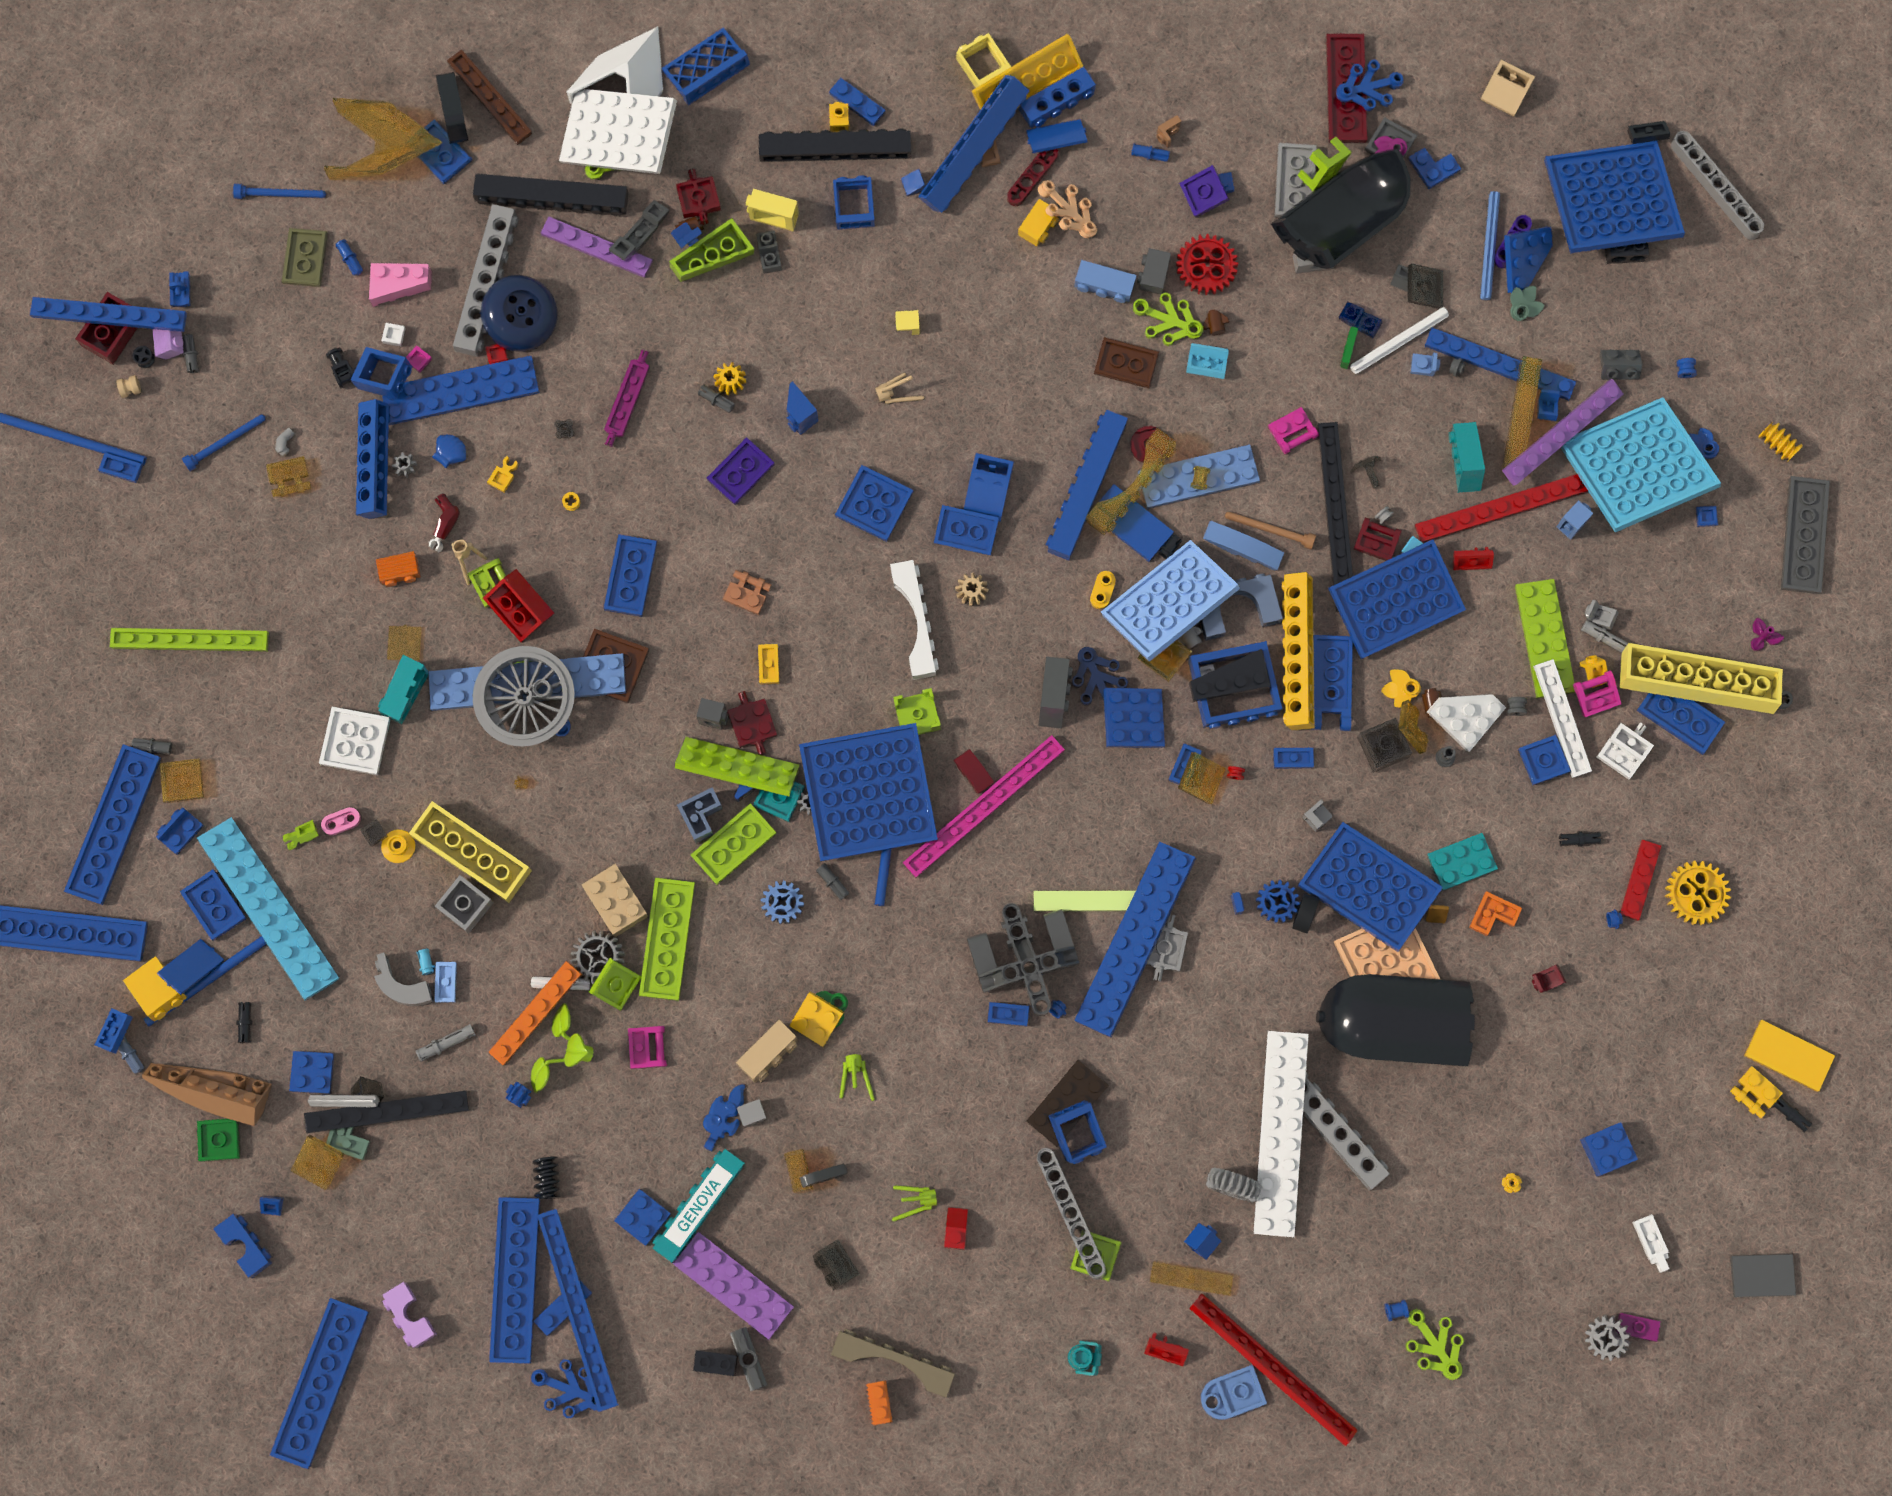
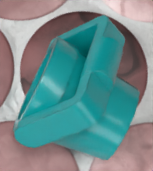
[1068,1341,1102,1376]

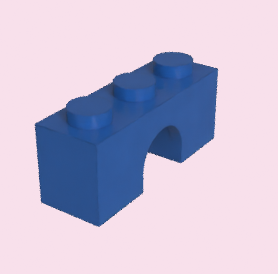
[213,1214,272,1278]

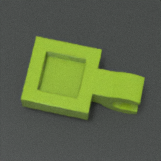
[282,820,319,850]

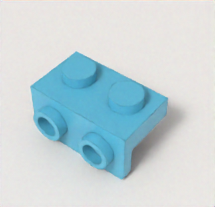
[1186,343,1229,379]

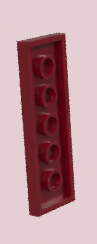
[1326,34,1367,143]

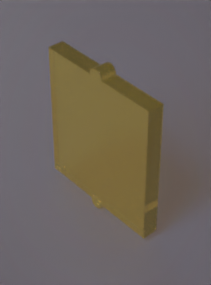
[387,625,422,661]

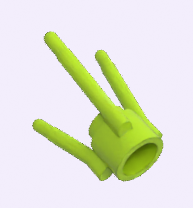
[839,1054,875,1101]
[892,1185,937,1221]

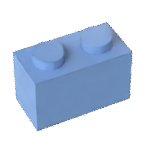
[1556,500,1593,540]

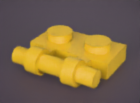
[1730,1066,1783,1119]

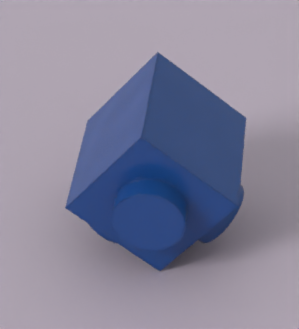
[1184,1223,1221,1260]

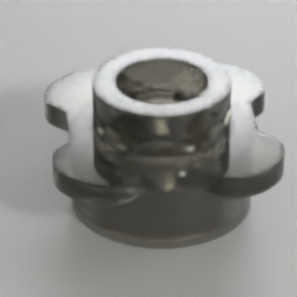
[554,419,575,439]

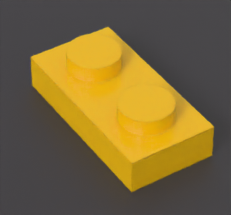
[758,644,779,685]

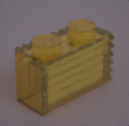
[784,1149,813,1194]

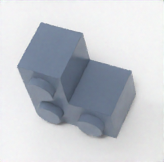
[677,787,723,844]

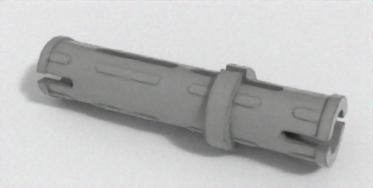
[1581,620,1628,653]
[415,1024,476,1062]

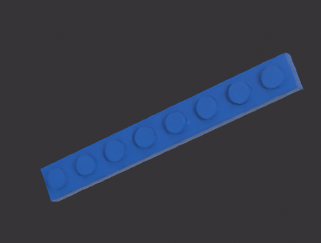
[30,297,187,332]
[1425,328,1576,401]

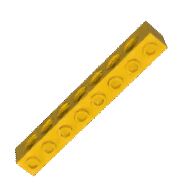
[1282,572,1315,730]

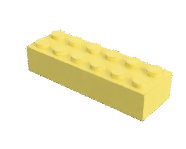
[409,801,532,903]

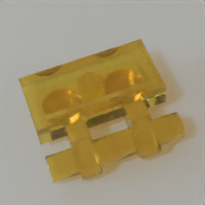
[266,456,311,497]

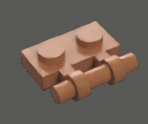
[723,570,772,615]

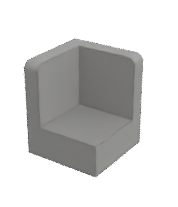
[1302,799,1332,832]
[737,1099,767,1128]

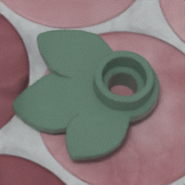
[1510,286,1544,321]

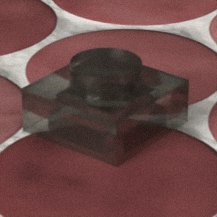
[360,819,388,847]

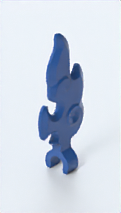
[703,1084,746,1152]

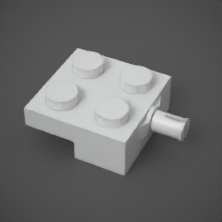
[1597,723,1654,780]

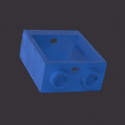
[833,175,875,230]
[351,347,412,399]
[1049,1100,1107,1164]

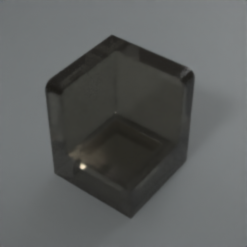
[350,1077,384,1103]

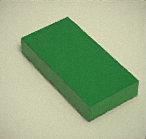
[1340,327,1358,369]

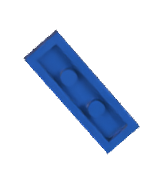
[829,78,885,126]
[533,1279,592,1336]

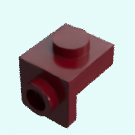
[1532,964,1566,993]

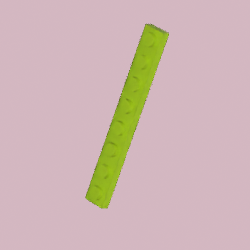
[110,628,269,652]

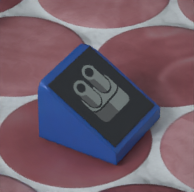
[734,785,756,802]

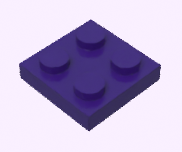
[1179,165,1230,218]

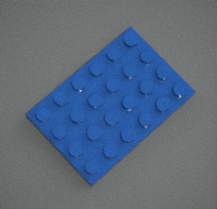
[1328,539,1466,659]
[1298,822,1443,952]

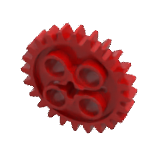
[1176,234,1238,295]

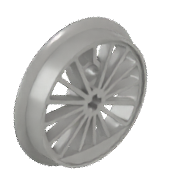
[473,646,575,746]

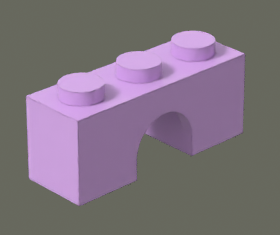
[382,1282,437,1348]

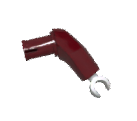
[429,494,460,552]

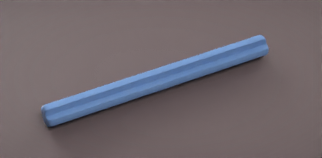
[1480,191,1500,300]

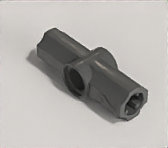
[730,1327,768,1391]

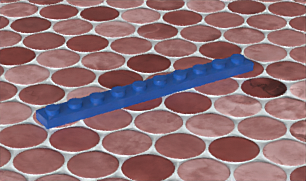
[537,1209,618,1412]

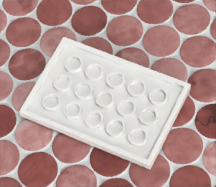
[559,89,677,174]

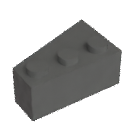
[1038,656,1073,729]

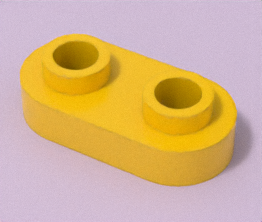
[1090,571,1116,609]

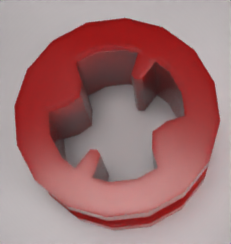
[1226,766,1245,780]

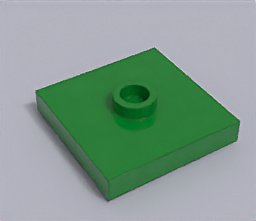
[197,1119,240,1162]

